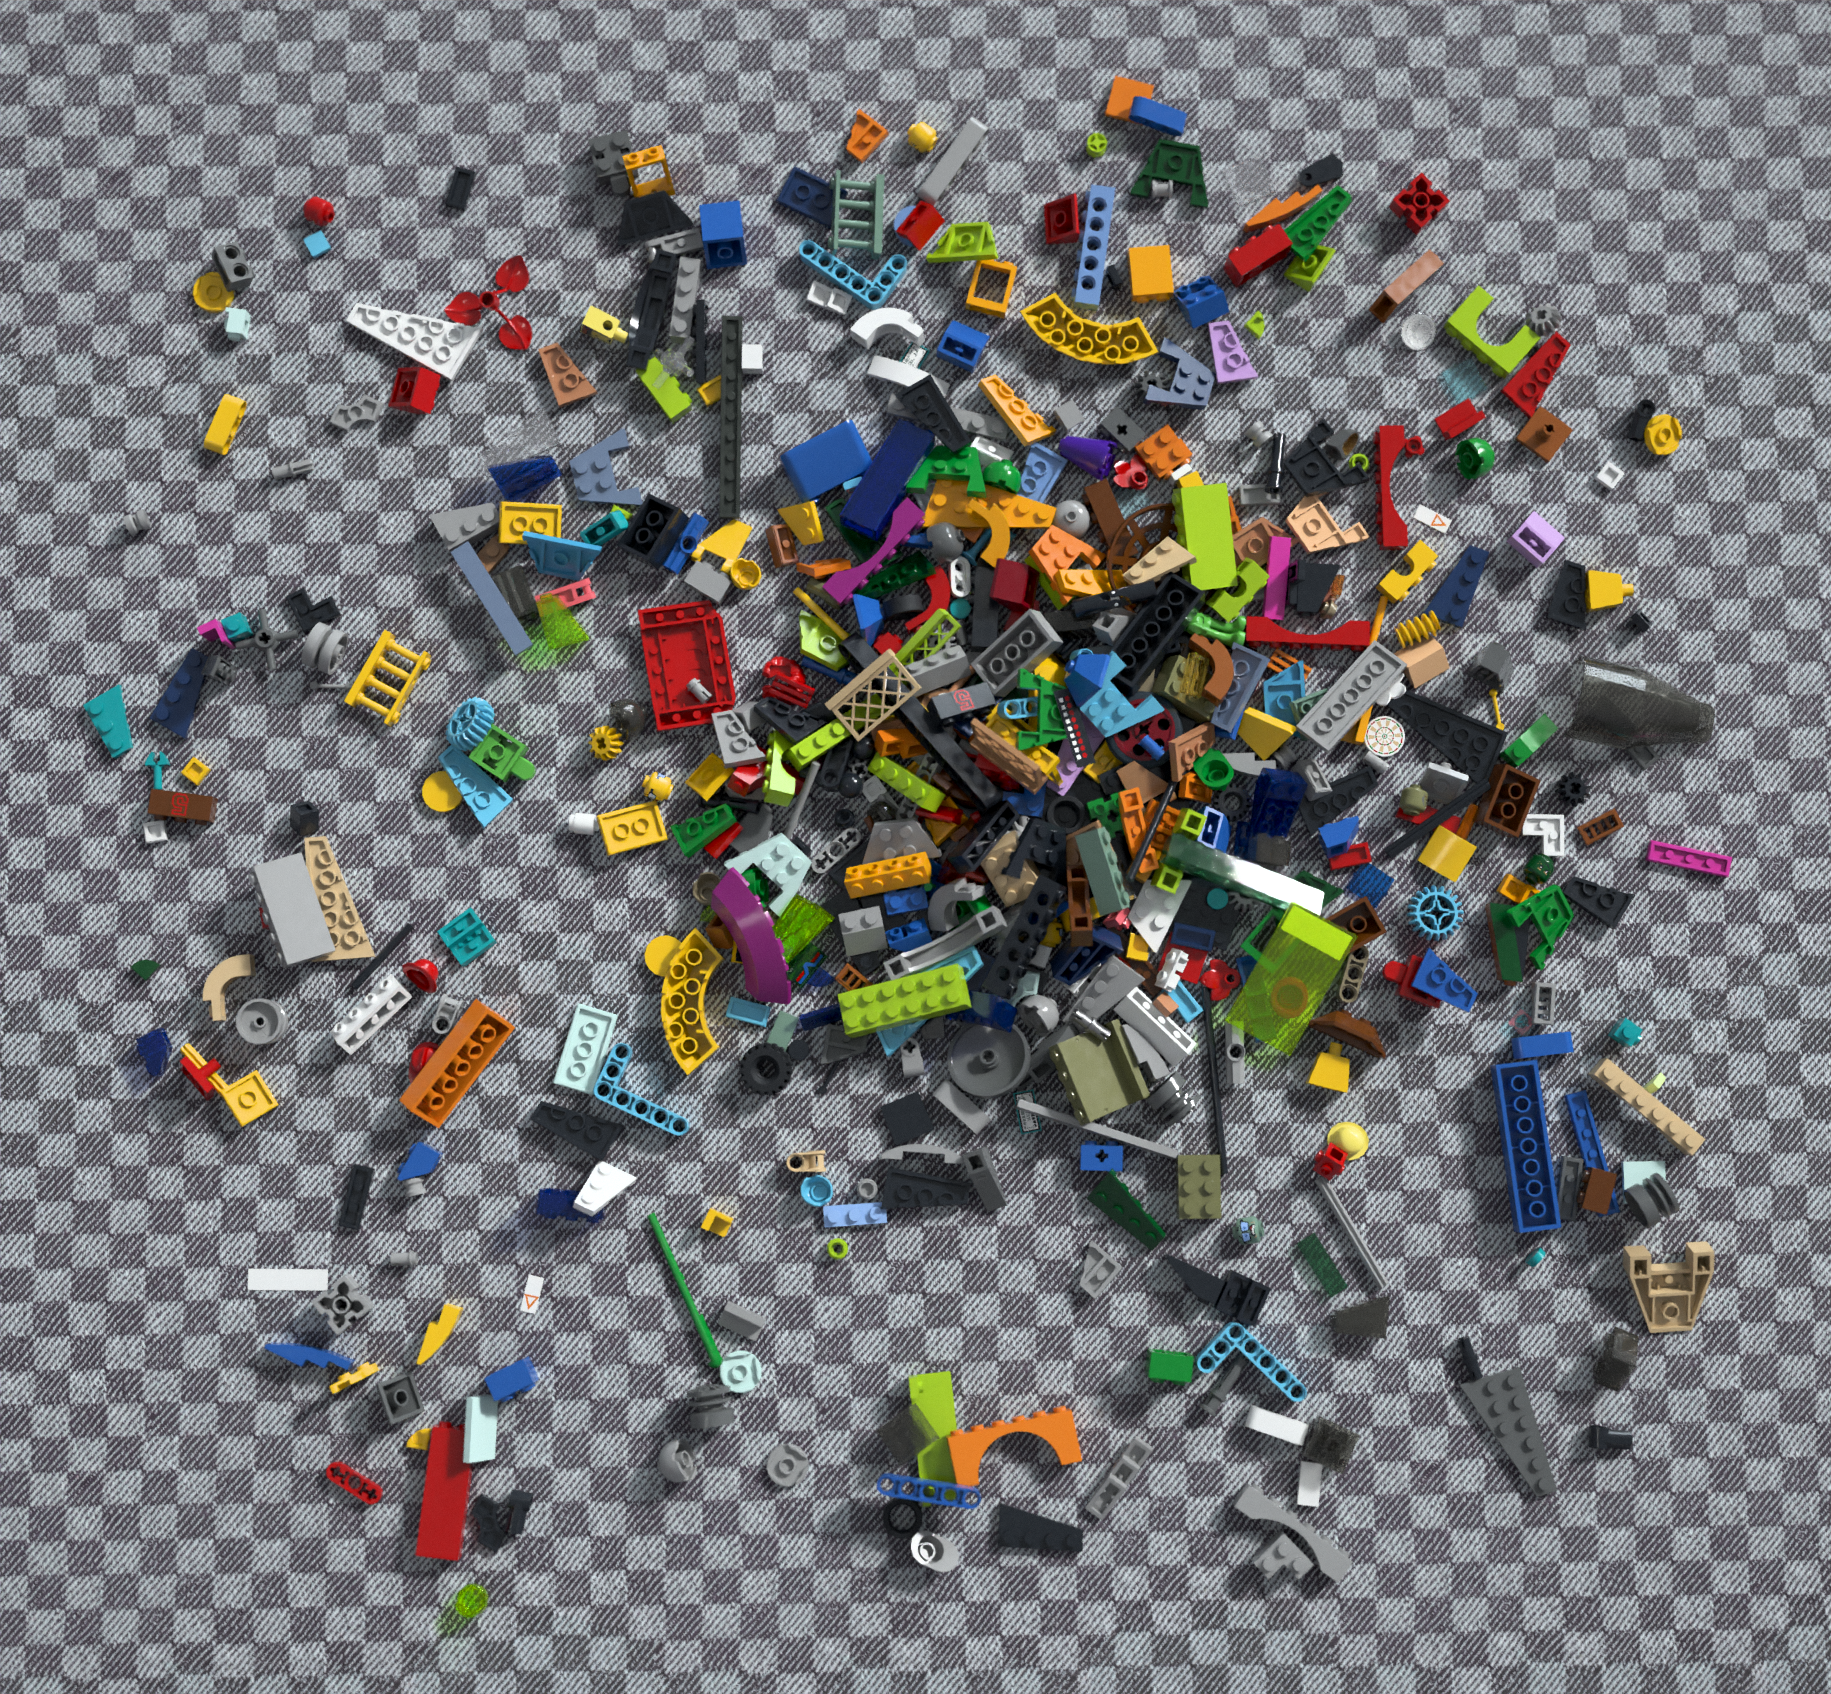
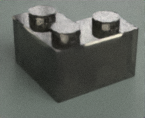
[1593,1327,1639,1392]

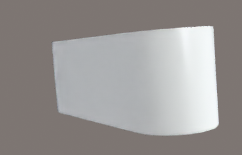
[1245,1405,1309,1446]

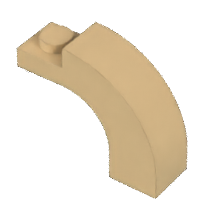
[203,954,256,1022]

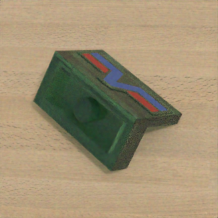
[785,937,828,989]

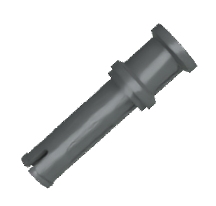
[1199,1355,1248,1417]

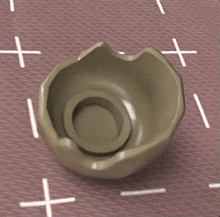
[692,872,721,906]

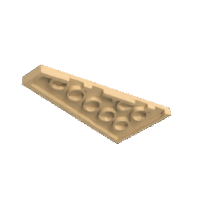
[304,836,376,962]

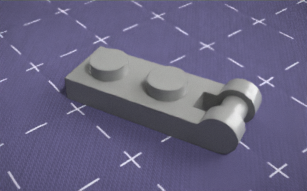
[644,228,704,264]

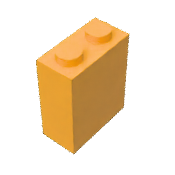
[1127,245,1174,303]

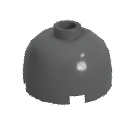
[927,522,965,564]

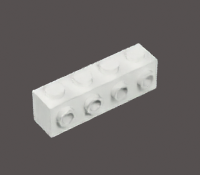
[330,974,412,1055]
[1113,987,1196,1067]

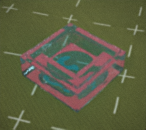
[1507,1007,1535,1037]

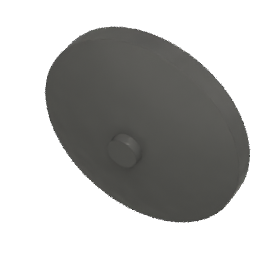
[947,1017,1031,1099]

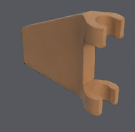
[1116,761,1177,815]

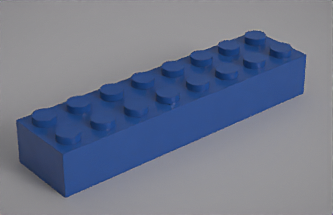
[1490,1060,1561,1233]

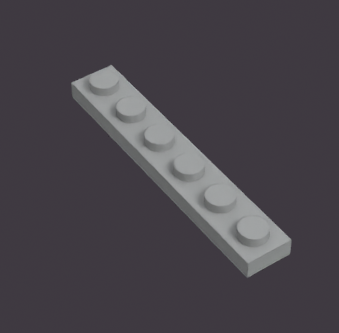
[887,393,1009,442]

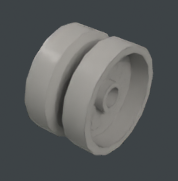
[301,622,349,675]
[236,998,289,1045]

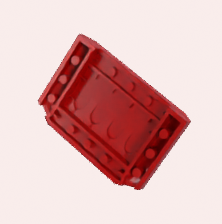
[637,600,736,732]

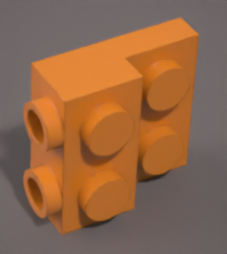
[1134,424,1193,482]

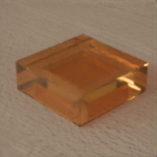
[1330,574,1345,599]

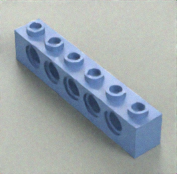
[1071,184,1115,311]

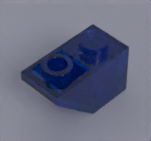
[136,1028,173,1077]

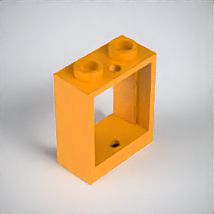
[622,145,676,198]
[965,260,1017,319]

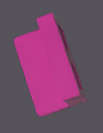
[197,619,236,649]

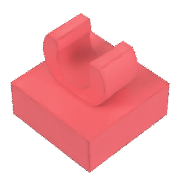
[1102,908,1131,931]

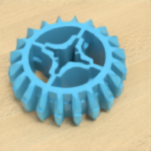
[445,697,495,751]
[1407,885,1464,941]

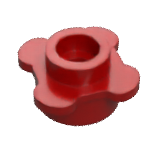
[1404,436,1425,458]

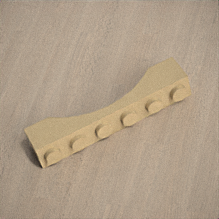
[1588,1058,1705,1155]

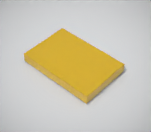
[498,502,562,545]
[596,800,668,856]

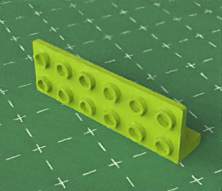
[909,1371,957,1507]

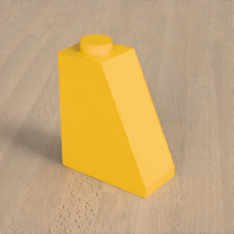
[1237,707,1297,761]

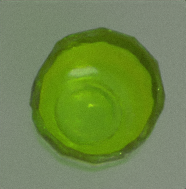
[454,1583,488,1618]

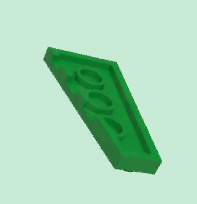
[1284,185,1352,262]

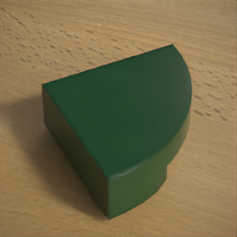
[131,960,161,981]

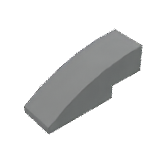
[1223,753,1276,779]
[1121,1024,1170,1083]

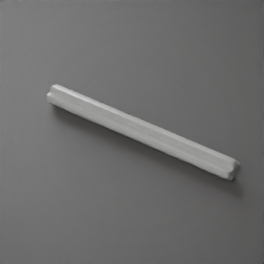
[1315,1176,1388,1288]

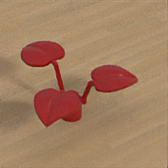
[444,255,532,350]

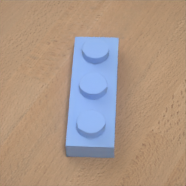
[823,1202,887,1227]

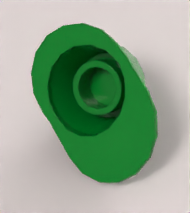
[1193,748,1234,792]

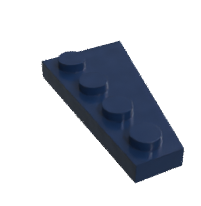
[1423,545,1489,629]

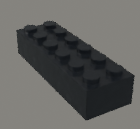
[1107,572,1205,697]

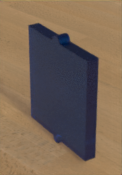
[1346,863,1395,908]

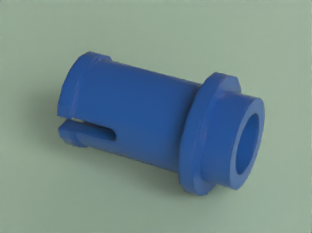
[1139,734,1165,761]

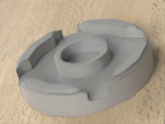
[767,1444,808,1487]

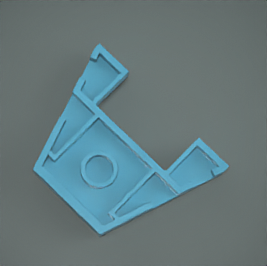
[1079,650,1165,738]

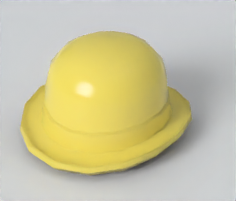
[1327,1122,1369,1160]

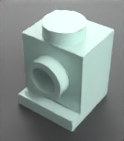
[224,307,251,341]

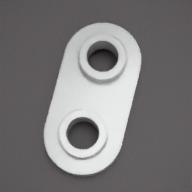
[948,556,971,598]

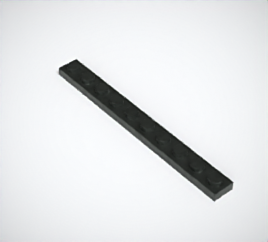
[719,315,743,519]

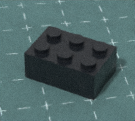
[617,493,690,570]

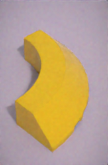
[1020,292,1158,365]
[661,927,725,1075]

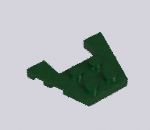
[1130,139,1208,210]

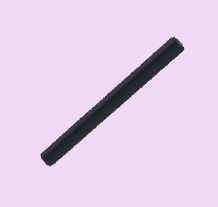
[1384,779,1491,858]

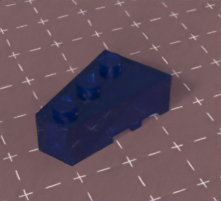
[945,990,1018,1033]
[536,1187,606,1223]

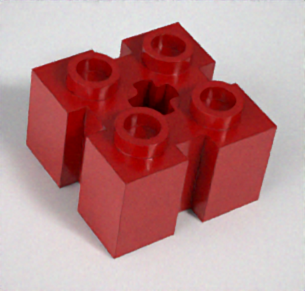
[1388,172,1450,236]

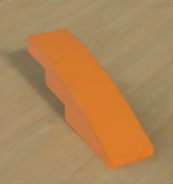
[1243,185,1323,232]

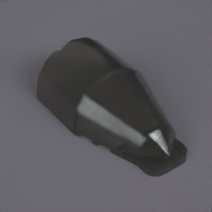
[1564,656,1715,749]

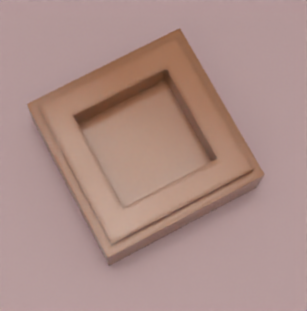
[1152,992,1179,1018]

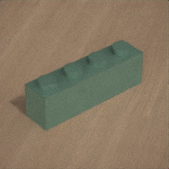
[1075,827,1130,916]

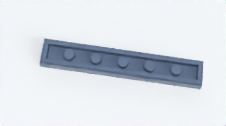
[451,541,534,656]

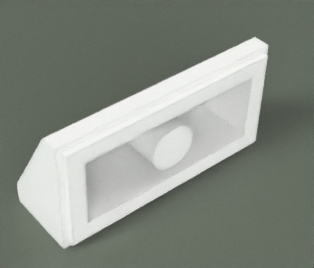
[971,435,1014,466]

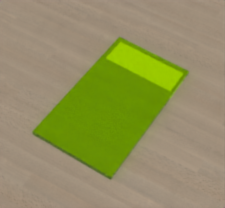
[1225,901,1358,1055]

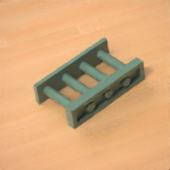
[828,170,884,260]

